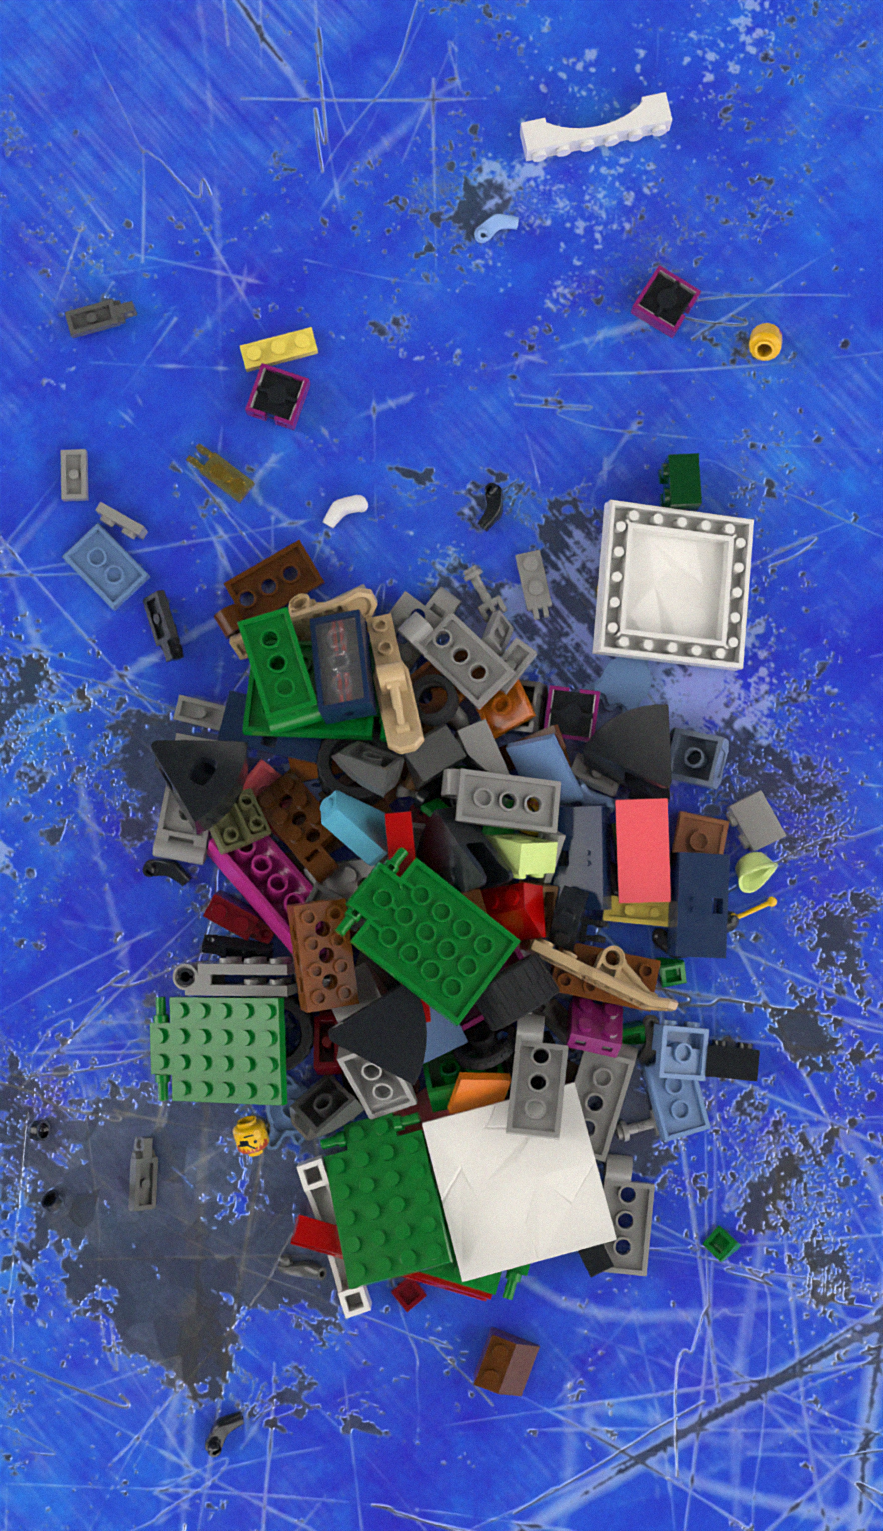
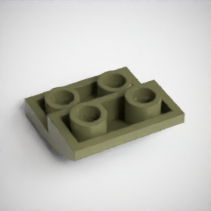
[209,788,272,855]

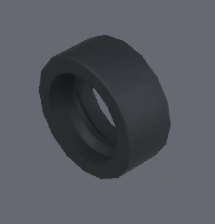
[412,674,459,727]

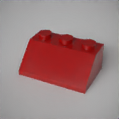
[481,882,546,941]

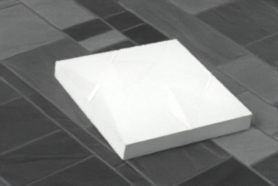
[593,500,754,671]
[422,1082,617,1282]

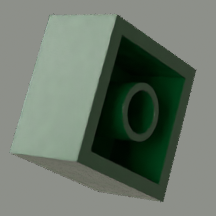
[658,453,702,512]

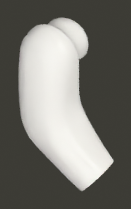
[323,495,368,528]

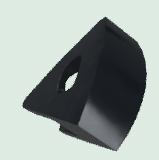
[583,704,672,803]
[151,740,249,835]
[416,807,513,893]
[328,983,427,1085]

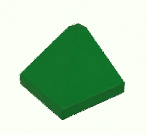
[656,957,687,988]
[702,1225,742,1263]

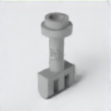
[463,565,507,623]
[615,1109,659,1142]

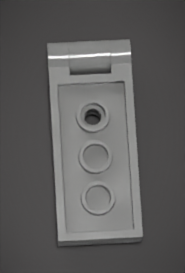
[153,733,217,865]

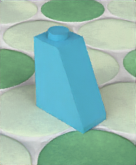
[320,790,388,867]

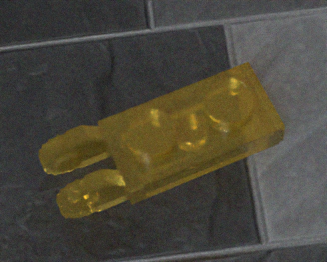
[186,444,255,504]

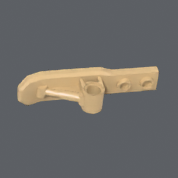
[229,588,377,660]
[366,613,424,754]
[527,939,679,1011]

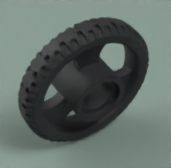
[453,1020,517,1070]

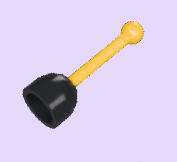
[727,897,777,933]

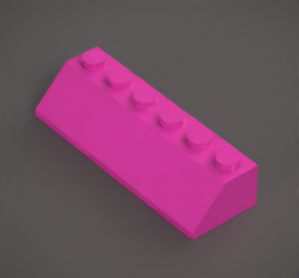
[207,835,326,955]

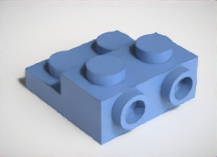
[652,1019,709,1081]

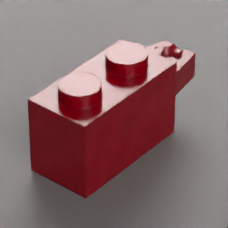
[203,890,275,944]
[313,1009,343,1075]

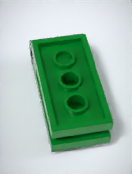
[237,607,323,736]

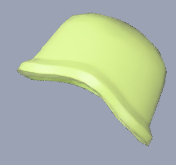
[735,852,778,893]

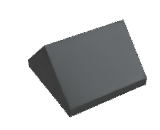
[403,723,466,790]

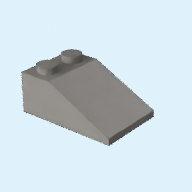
[453,719,510,797]
[337,1046,418,1119]

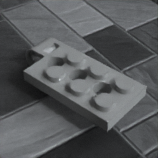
[368,586,462,671]
[397,611,516,710]
[506,1014,569,1140]
[602,1154,655,1276]

